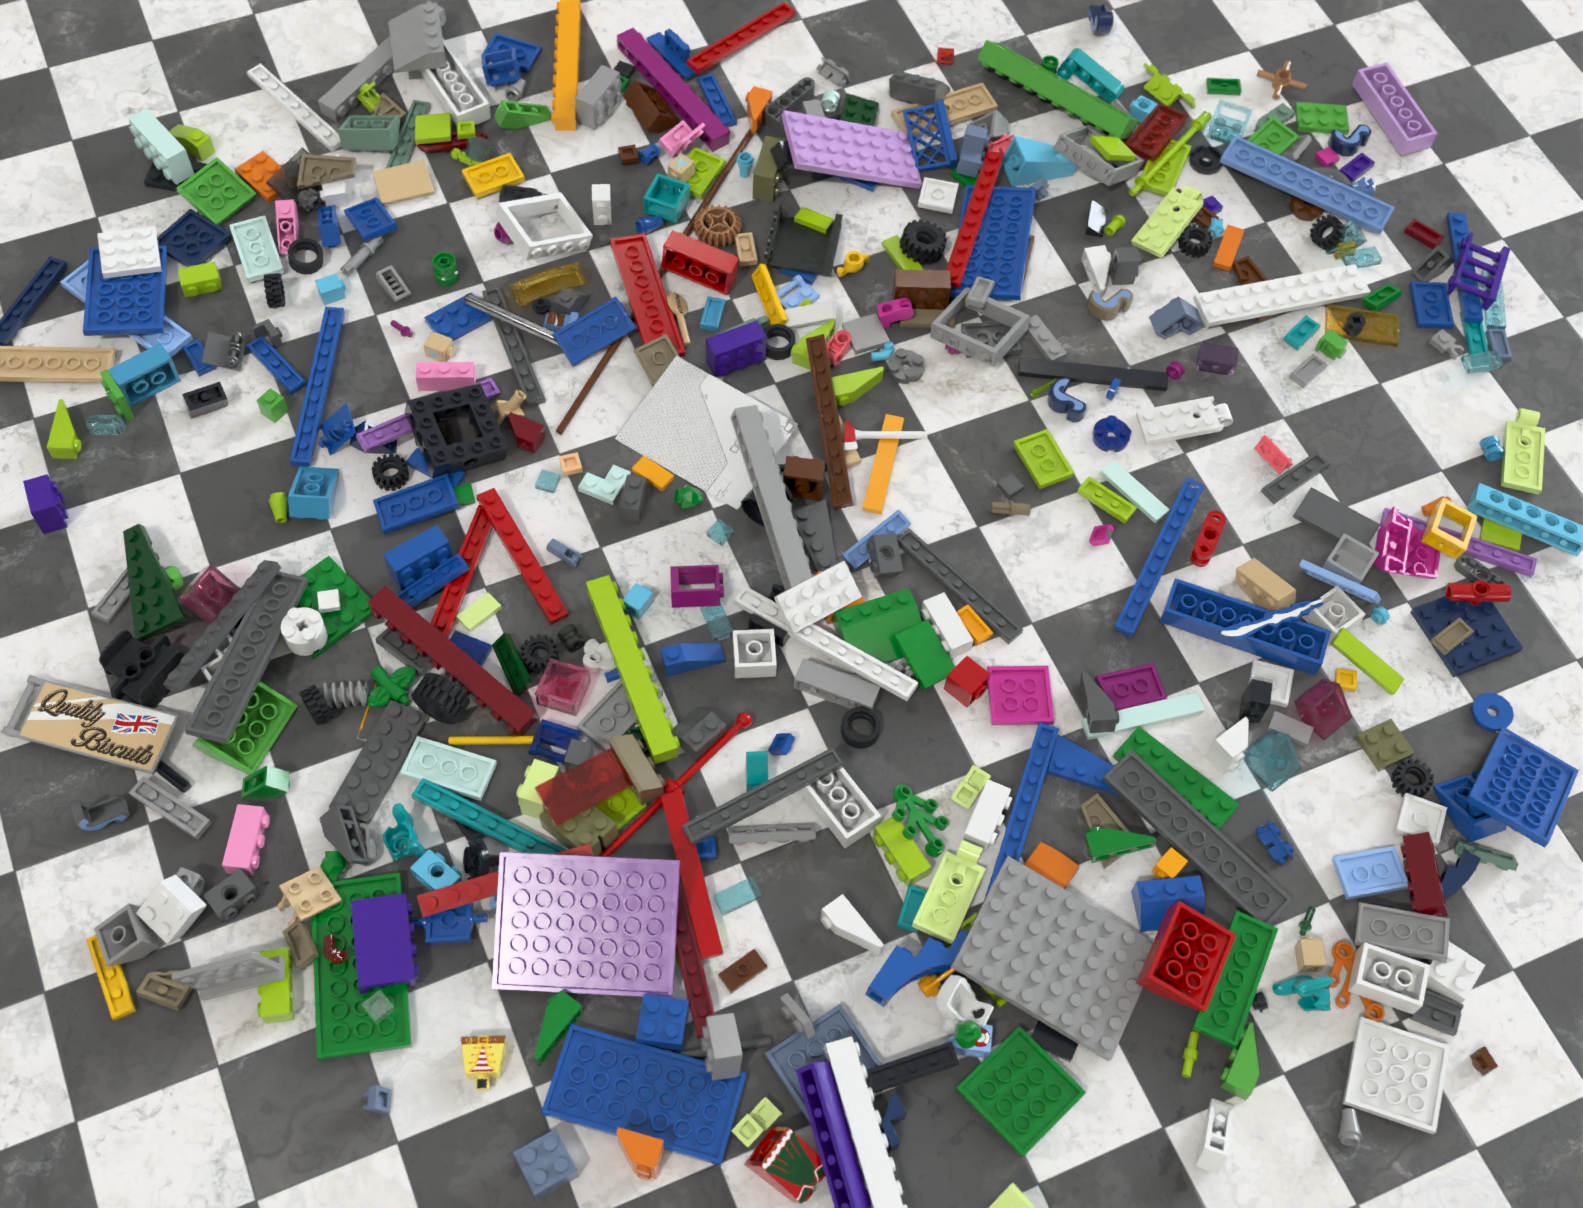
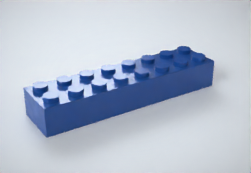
[1159,578,1331,676]

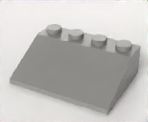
[388,3,447,73]

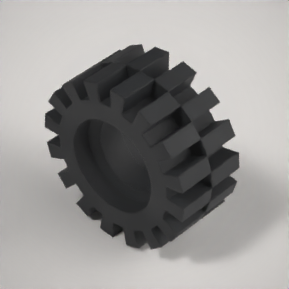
[1310,215,1346,250]
[1178,224,1213,258]
[264,273,286,308]
[372,453,409,491]
[520,634,559,675]
[299,684,333,725]
[1391,759,1434,797]

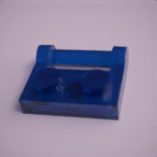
[528,719,582,766]

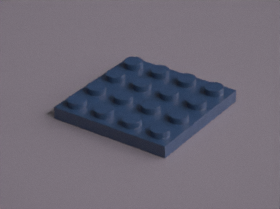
[1410,596,1524,678]

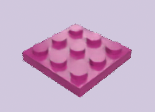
[986,666,1054,725]

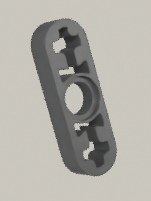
[1454,554,1509,586]

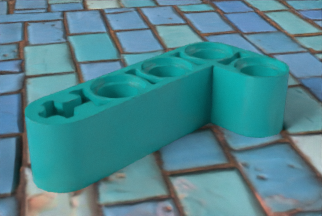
[1057,48,1125,103]

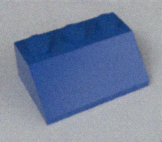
[1131,876,1205,932]

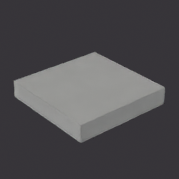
[842,313,890,355]

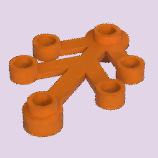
[1327,942,1385,1022]

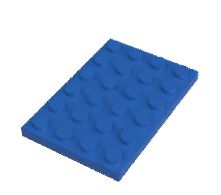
[83,246,168,336]
[1465,726,1579,848]

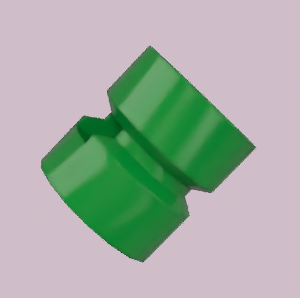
[432,252,459,287]

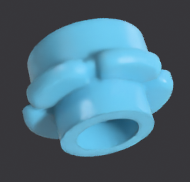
[1371,606,1390,625]

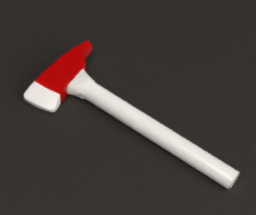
[844,419,928,451]

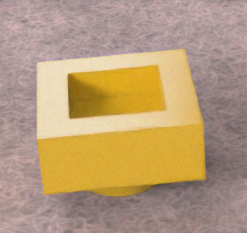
[1334,668,1357,693]

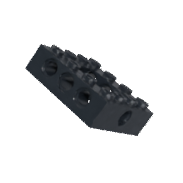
[405,383,509,478]

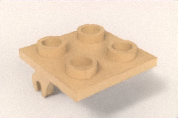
[277,866,342,926]

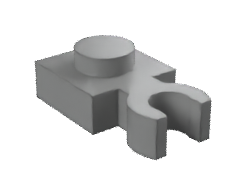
[1429,329,1465,360]

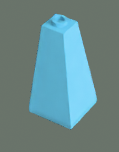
[1002,136,1078,187]

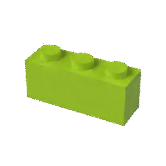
[872,817,932,887]
[257,947,294,1024]

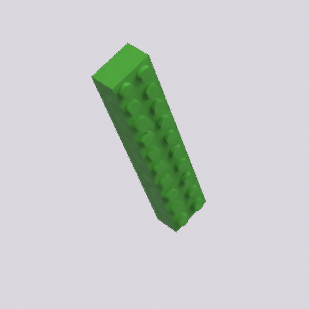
[977,40,1139,140]

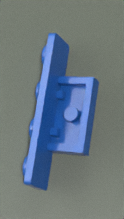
[647,28,697,80]

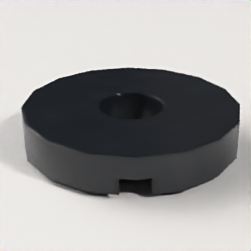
[1189,145,1223,175]

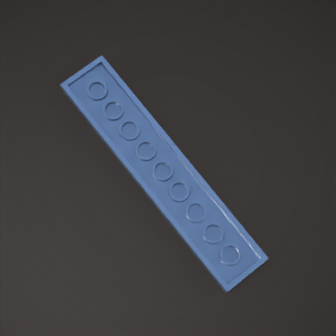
[1220,135,1395,234]

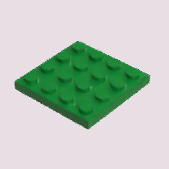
[296,556,373,659]
[956,1026,1086,1158]

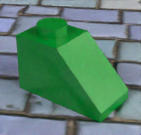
[241,765,290,799]

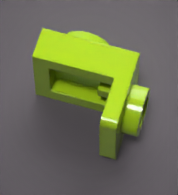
[357,81,381,113]

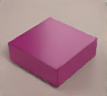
[1315,147,1340,167]

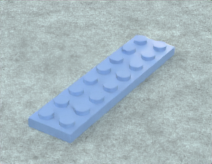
[60,260,193,357]

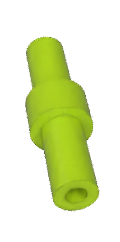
[1182,1031,1199,1078]

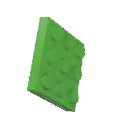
[177,157,256,226]

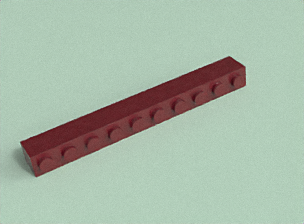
[368,585,539,736]

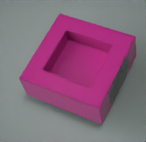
[1089,524,1114,546]

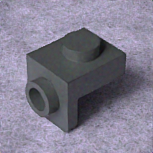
[252,319,283,348]

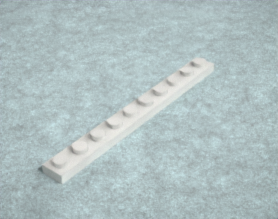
[734,586,918,701]

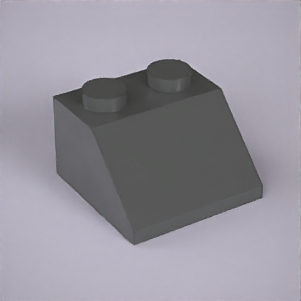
[671,707,727,762]

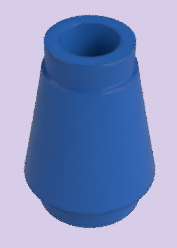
[635,216,663,234]

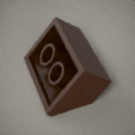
[622,80,681,134]

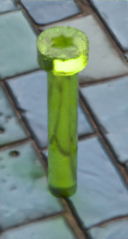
[1031,378,1057,397]

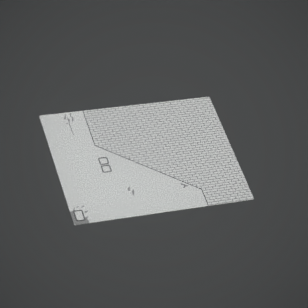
[615,356,798,509]

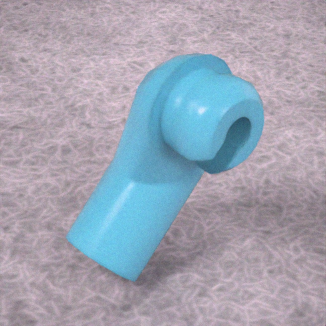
[871,341,895,362]

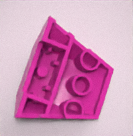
[1373,506,1441,579]

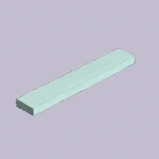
[1081,692,1205,740]

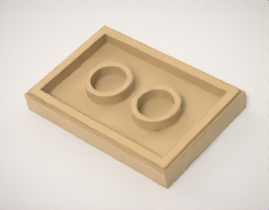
[372,160,435,206]

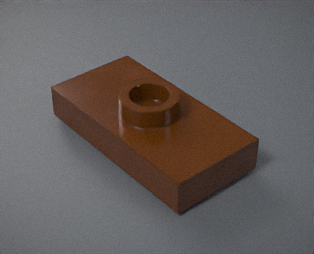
[718,949,768,994]

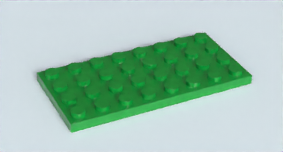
[312,872,412,1061]

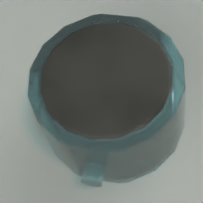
[465,137,494,162]

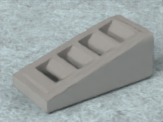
[376,265,412,303]

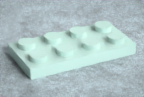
[229,215,285,283]
[400,736,497,801]

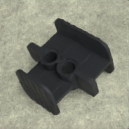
[99,630,184,709]

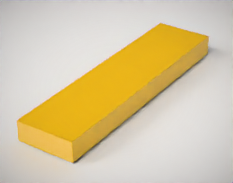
[751,264,787,325]
[86,935,136,1021]

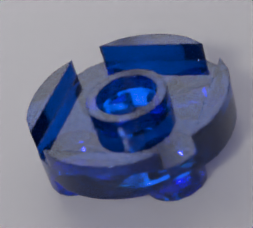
[1092,415,1131,452]

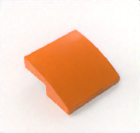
[1024,842,1080,889]

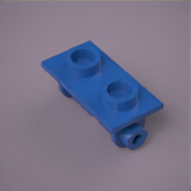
[1255,820,1294,865]

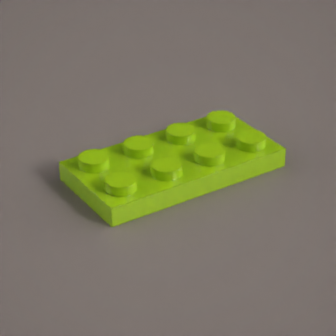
[1141,135,1192,197]

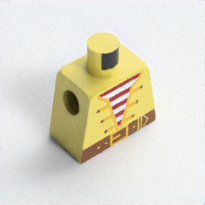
[461,1035,507,1092]

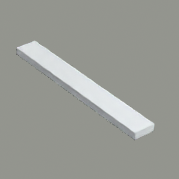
[247,64,341,152]

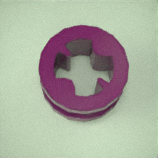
[1166,361,1185,380]

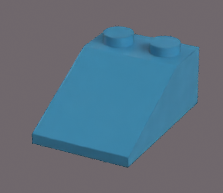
[288,466,339,520]

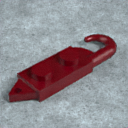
[417,131,488,153]

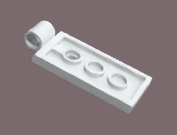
[1136,396,1233,446]

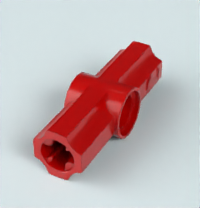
[1445,580,1511,605]

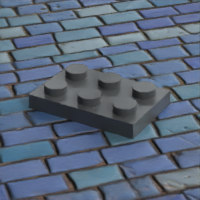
[960,322,1022,358]

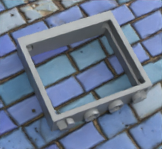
[1053,124,1144,186]
[930,287,1030,367]

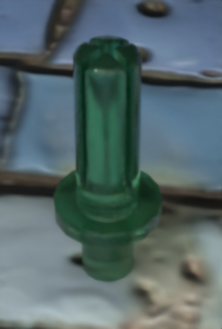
[1299,907,1316,936]

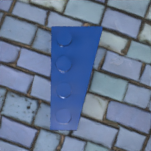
[1046,734,1119,796]

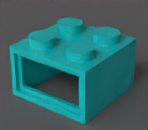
[643,173,690,223]

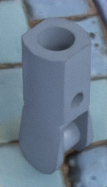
[546,539,583,568]

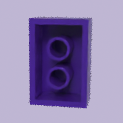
[706,320,767,377]

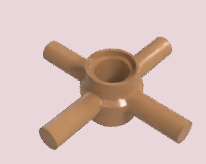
[1256,61,1307,100]

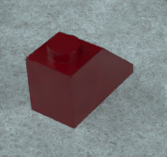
[508,412,546,454]

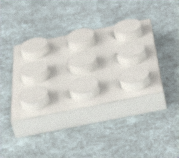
[97,227,162,279]

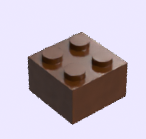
[783,456,825,501]

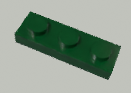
[492,633,533,695]

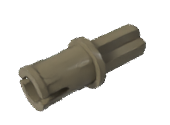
[991,501,1031,516]

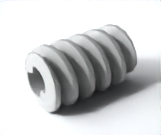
[323,680,369,709]

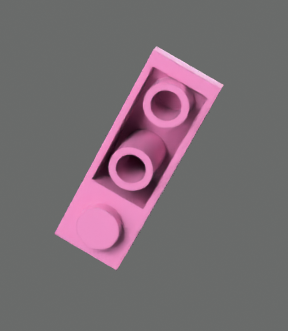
[275,200,299,255]

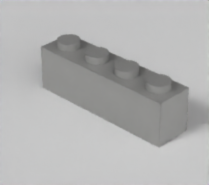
[794,658,880,711]

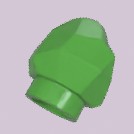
[165,566,183,592]

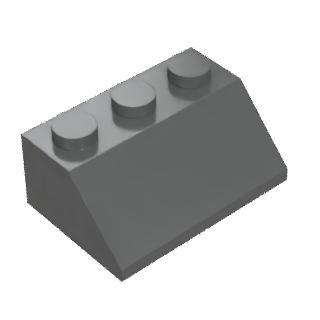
[889,71,950,106]

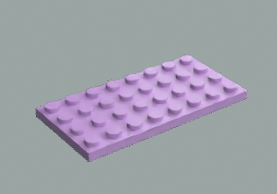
[781,110,922,189]

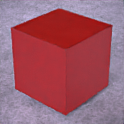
[944,656,991,708]

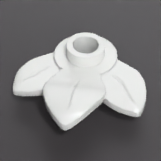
[582,638,616,671]

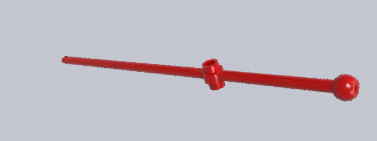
[599,712,753,857]

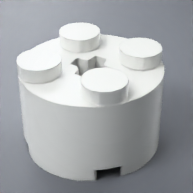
[281,607,328,656]

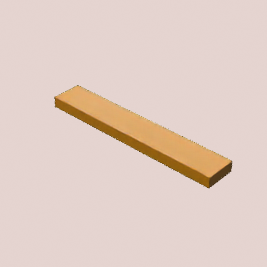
[862,414,904,514]

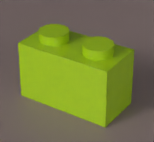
[178,261,223,297]

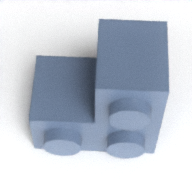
[956,124,990,178]
[1149,296,1204,340]

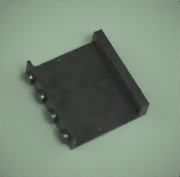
[764,205,843,277]

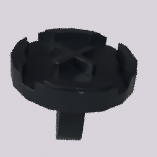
[463,839,500,880]

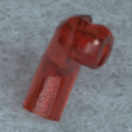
[323,935,347,965]

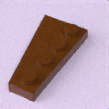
[1232,256,1280,323]

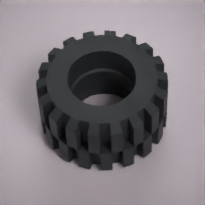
[411,672,470,725]

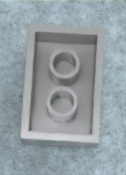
[575,65,622,130]

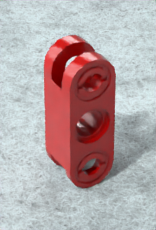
[1190,510,1226,567]

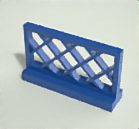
[903,99,957,172]

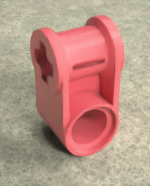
[826,330,851,366]

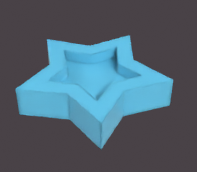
[1208,218,1225,238]

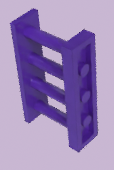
[1447,232,1511,310]

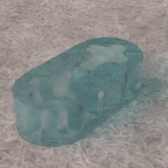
[85,415,125,435]

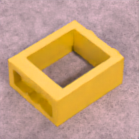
[1421,498,1478,560]

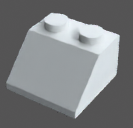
[1205,717,1248,775]

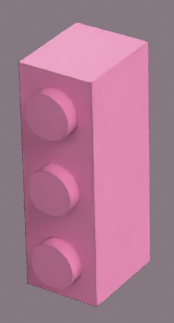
[415,362,477,391]
[222,804,270,876]

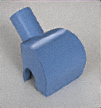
[1352,175,1376,196]

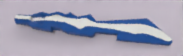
[1220,598,1323,642]

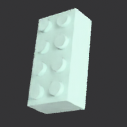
[128,108,194,185]

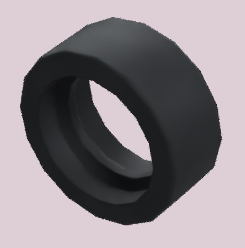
[288,238,324,274]
[763,324,796,360]
[840,707,881,749]

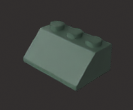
[338,116,400,152]

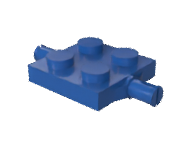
[411,902,488,945]

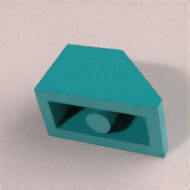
[745,751,768,792]

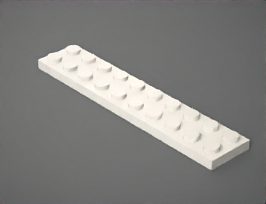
[1193,264,1370,327]

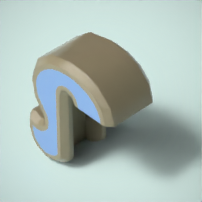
[1087,289,1133,321]

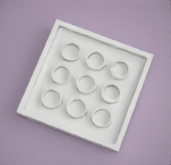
[1342,1017,1450,1134]

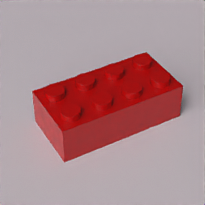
[661,230,739,296]

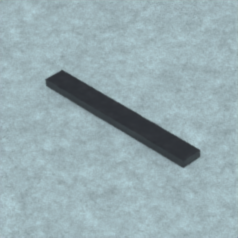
[1018,357,1168,391]

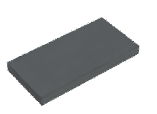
[1293,487,1381,546]

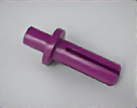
[390,320,413,338]

